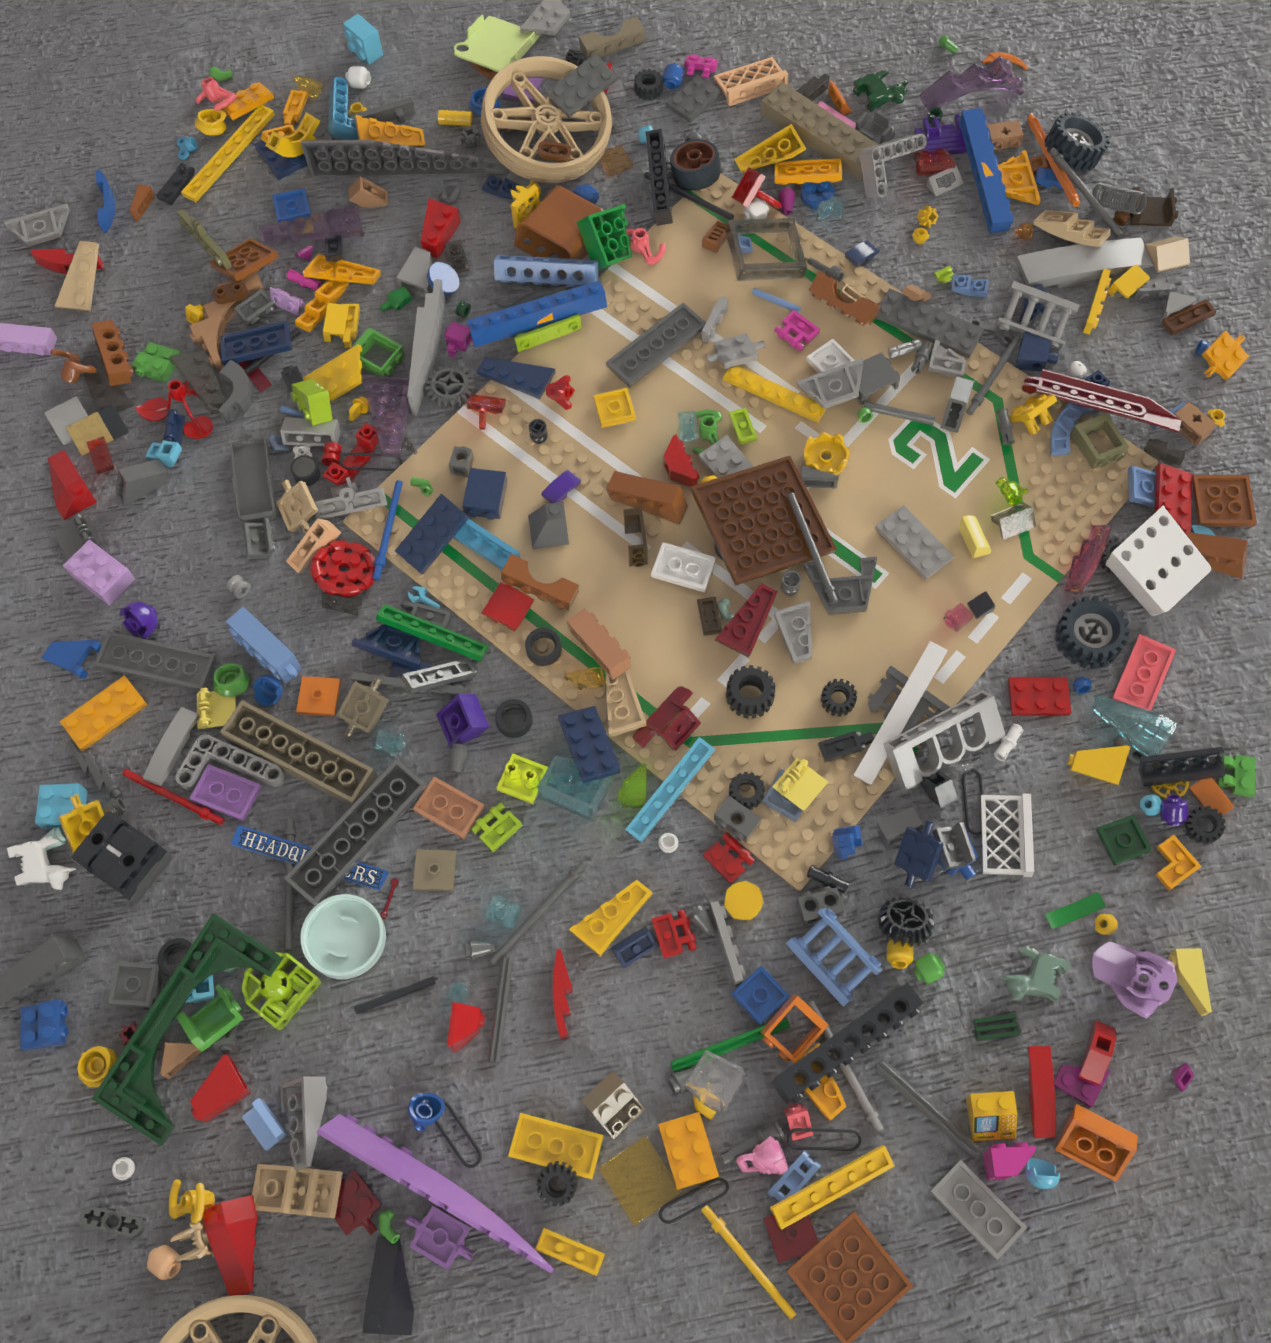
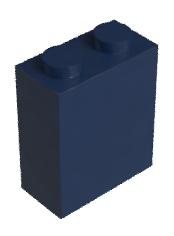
[462,468,508,520]

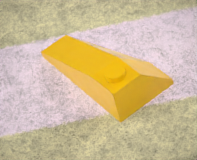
[734,124,806,173]

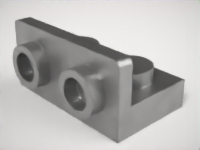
[1132,279,1172,302]

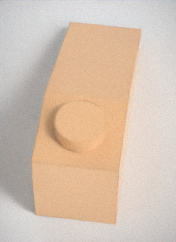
[286,518,341,573]

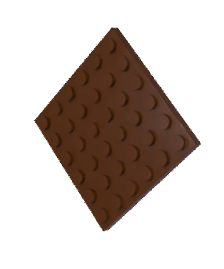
[690,455,837,586]

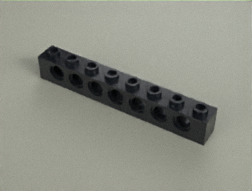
[771,982,923,1104]

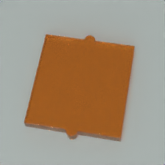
[599,145,633,176]

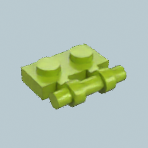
[471,802,523,853]

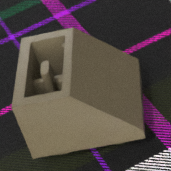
[581,1071,645,1139]

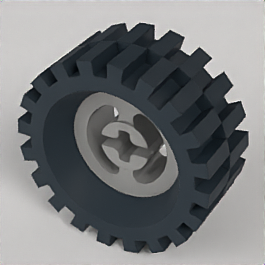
[1045,112,1110,172]
[1055,596,1130,669]

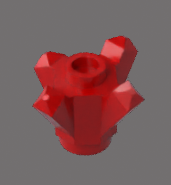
[546,375,575,410]

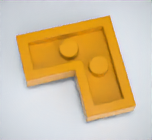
[1155,835,1202,891]

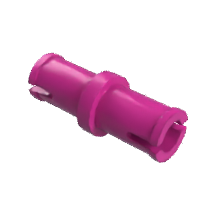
[287,269,322,291]

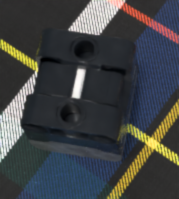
[72,812,171,903]

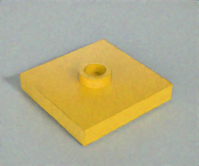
[593,388,636,428]

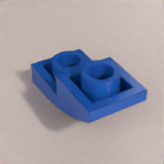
[1035,168,1072,190]

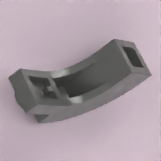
[218,360,253,423]

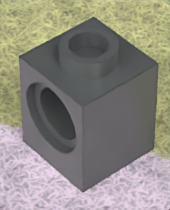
[449,446,474,477]

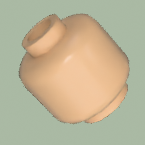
[147,1245,181,1280]

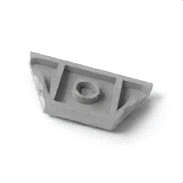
[520,0,570,36]
[4,204,70,247]
[797,358,863,409]

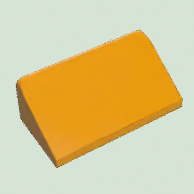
[261,124,295,143]

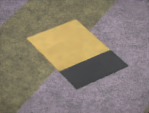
[66,404,129,456]

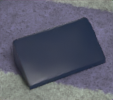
[611,926,659,968]

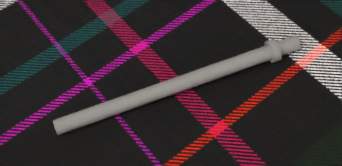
[807,1001,884,1133]

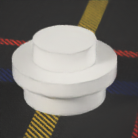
[658,833,678,853]
[112,1157,135,1180]

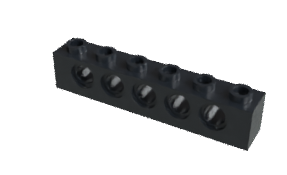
[645,129,673,226]

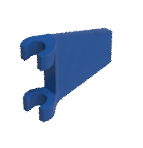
[41,640,101,679]

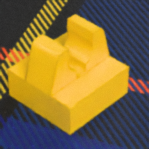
[185,304,205,324]

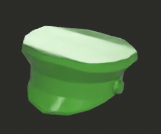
[213,663,250,697]

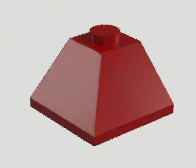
[447,1002,485,1053]

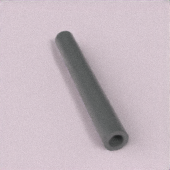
[864,401,935,425]

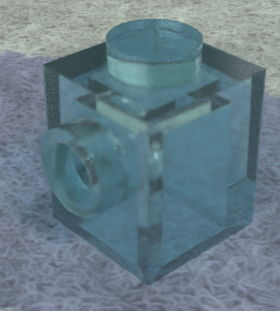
[678,411,698,441]

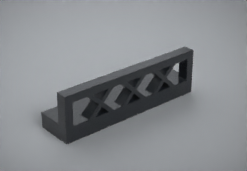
[1139,747,1226,787]

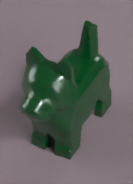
[853,70,908,112]

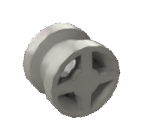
[226,575,251,599]

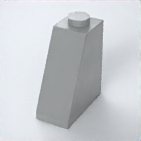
[396,247,432,297]

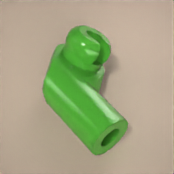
[938,35,959,55]
[410,477,433,496]

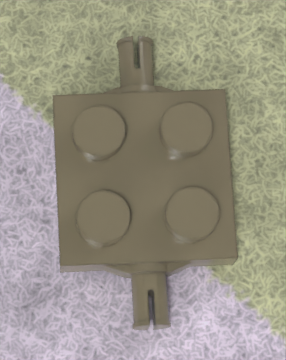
[337,677,389,738]

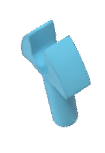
[408,586,440,609]

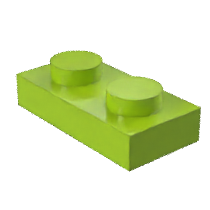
[729,408,757,445]

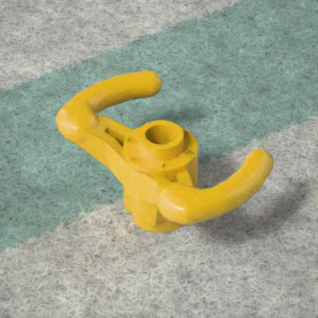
[169,1179,215,1223]

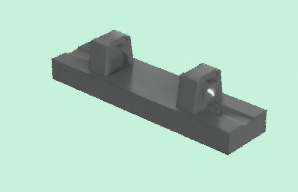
[349,97,416,123]
[401,658,477,694]

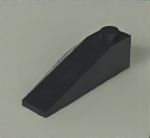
[362,1237,414,1335]

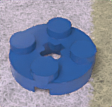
[801,181,835,210]

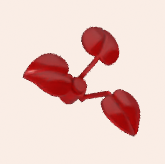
[135,369,213,439]

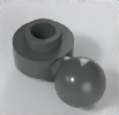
[1113,736,1148,766]

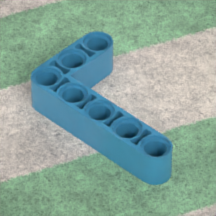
[328,77,358,140]

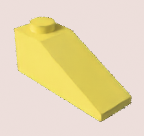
[1168,948,1212,1016]

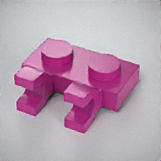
[684,54,718,78]

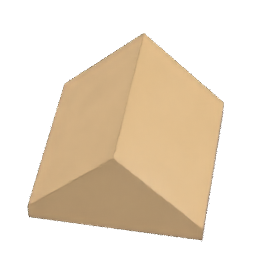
[1144,236,1190,273]

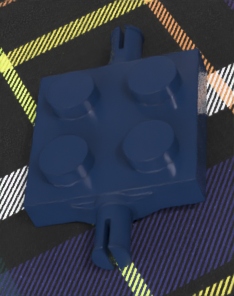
[894,820,944,887]

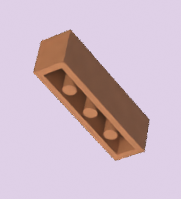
[566,608,631,680]

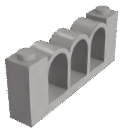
[883,690,1006,790]

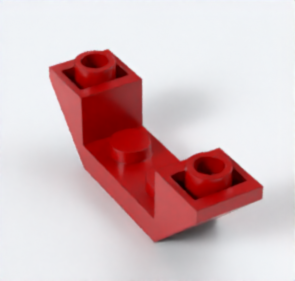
[322,422,381,486]

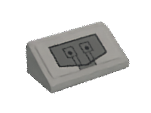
[926,166,964,197]

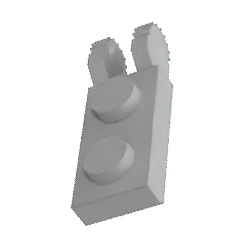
[702,297,728,344]

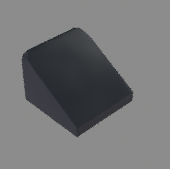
[967,591,995,619]

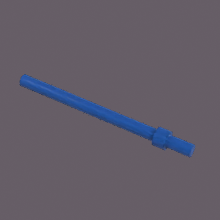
[372,480,403,580]

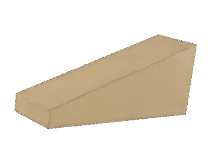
[839,283,864,303]

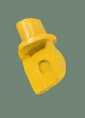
[348,396,372,422]

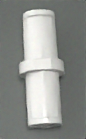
[994,724,1024,761]

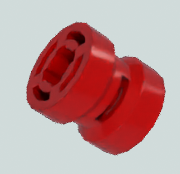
[322,442,342,466]

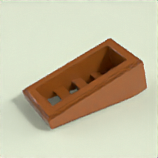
[129,184,155,222]
[702,221,732,253]

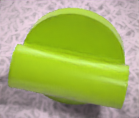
[934,265,954,284]

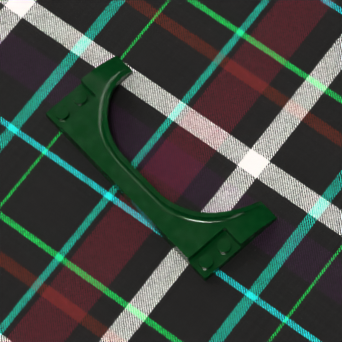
[92,913,283,1146]

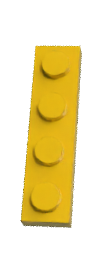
[1083,269,1112,335]

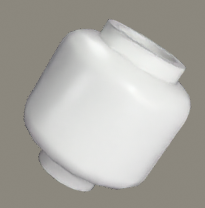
[345,66,371,89]
[743,198,769,224]

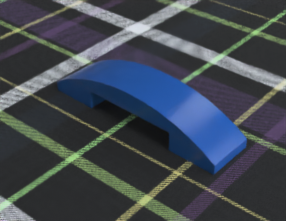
[96,170,116,233]

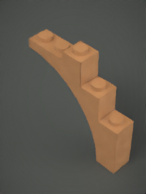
[189,272,265,372]

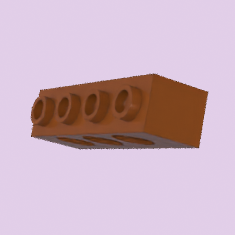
[91,320,134,386]

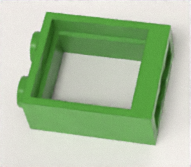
[352,328,405,381]

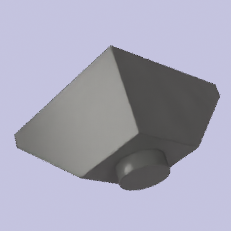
[528,502,569,549]

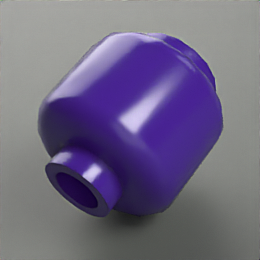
[1160,795,1188,826]

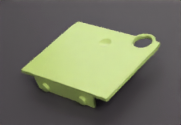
[454,15,541,72]

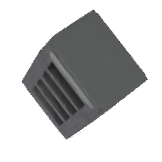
[800,466,839,489]

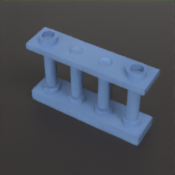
[786,908,883,1007]

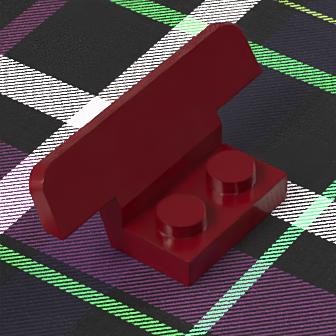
[633,686,701,751]

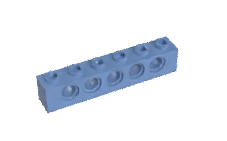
[494,255,598,287]

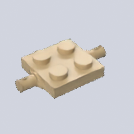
[276,480,318,533]

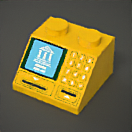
[966,1091,1017,1142]

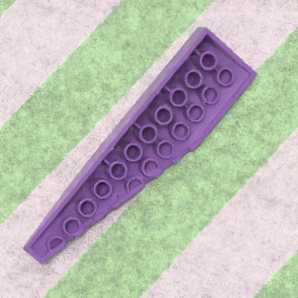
[316,1114,555,1274]

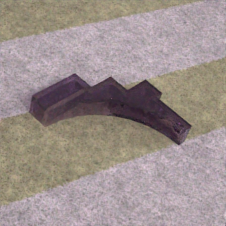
[920,56,1025,110]

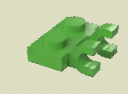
[1217,754,1255,797]

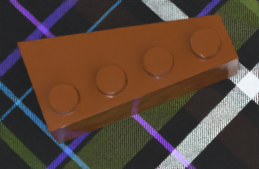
[606,471,688,525]

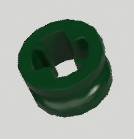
[927,107,943,124]
[455,300,471,318]

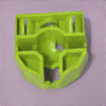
[241,952,321,1030]

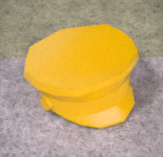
[195,109,227,135]
[724,881,764,920]
[77,1046,118,1088]

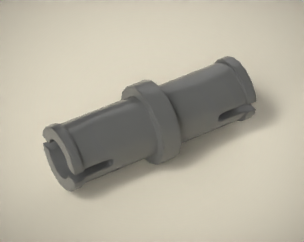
[911,340,934,374]
[996,408,1015,446]

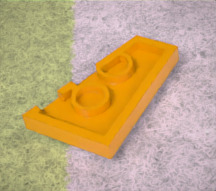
[794,1043,847,1122]

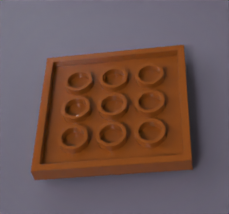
[786,1211,914,1343]

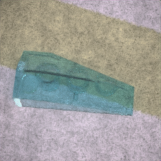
[1091,695,1178,756]

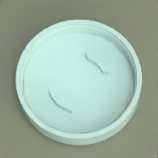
[301,894,386,979]

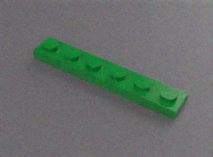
[376,604,489,662]

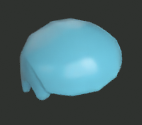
[1025,1158,1060,1190]

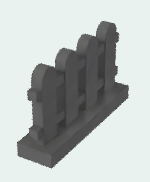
[868,666,950,746]

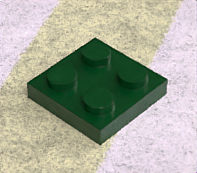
[1096,814,1153,866]

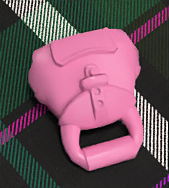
[736,1136,788,1175]

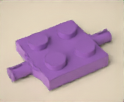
[406,1206,475,1270]

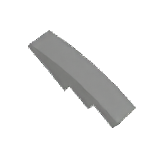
[143,707,200,786]

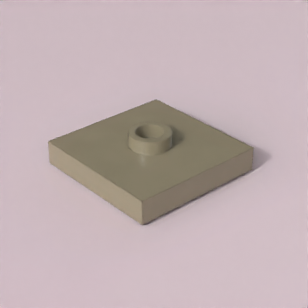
[413,849,457,892]

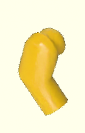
[693,1088,717,1120]

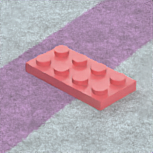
[1111,634,1176,716]

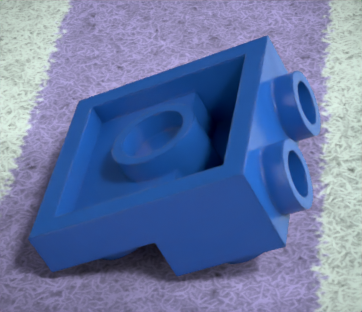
[20,999,68,1051]

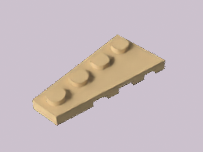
[55,241,99,312]

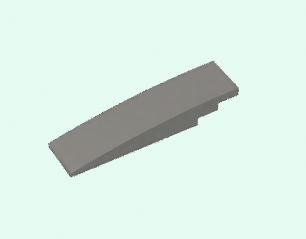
[1016,238,1154,288]
[407,279,446,416]

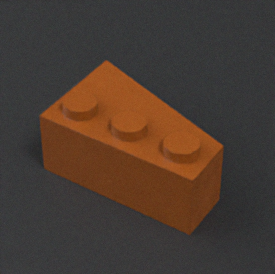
[1187,532,1248,579]

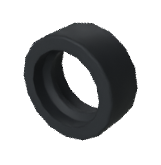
[525,627,562,666]
[495,699,533,738]
[157,938,193,977]

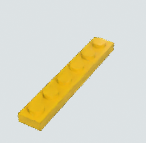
[723,366,826,423]
[770,1145,894,1229]

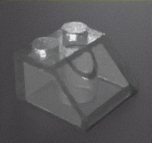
[685,1050,745,1115]

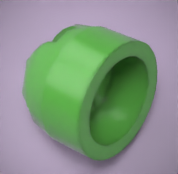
[857,407,873,423]

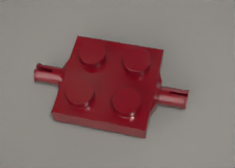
[331,1170,383,1236]

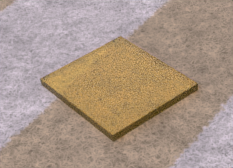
[599,1136,682,1226]

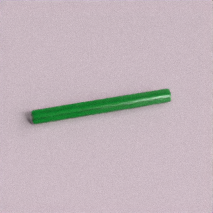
[670,1017,790,1073]

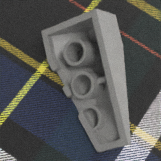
[280,1076,327,1170]

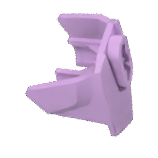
[1092,941,1178,1018]

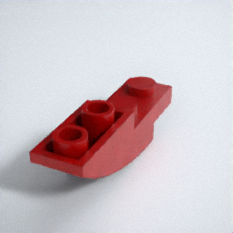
[30,249,103,274]

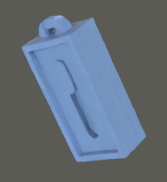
[226,607,302,684]

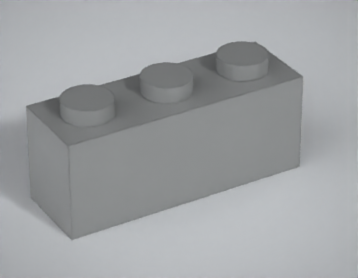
[280,417,340,447]

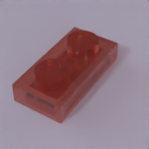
[86,436,115,474]

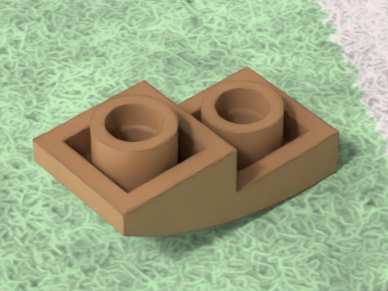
[903,285,932,302]

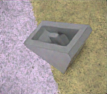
[1161,292,1197,322]

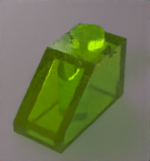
[618,764,647,808]

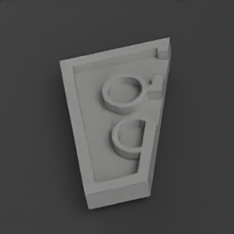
[774,601,812,665]

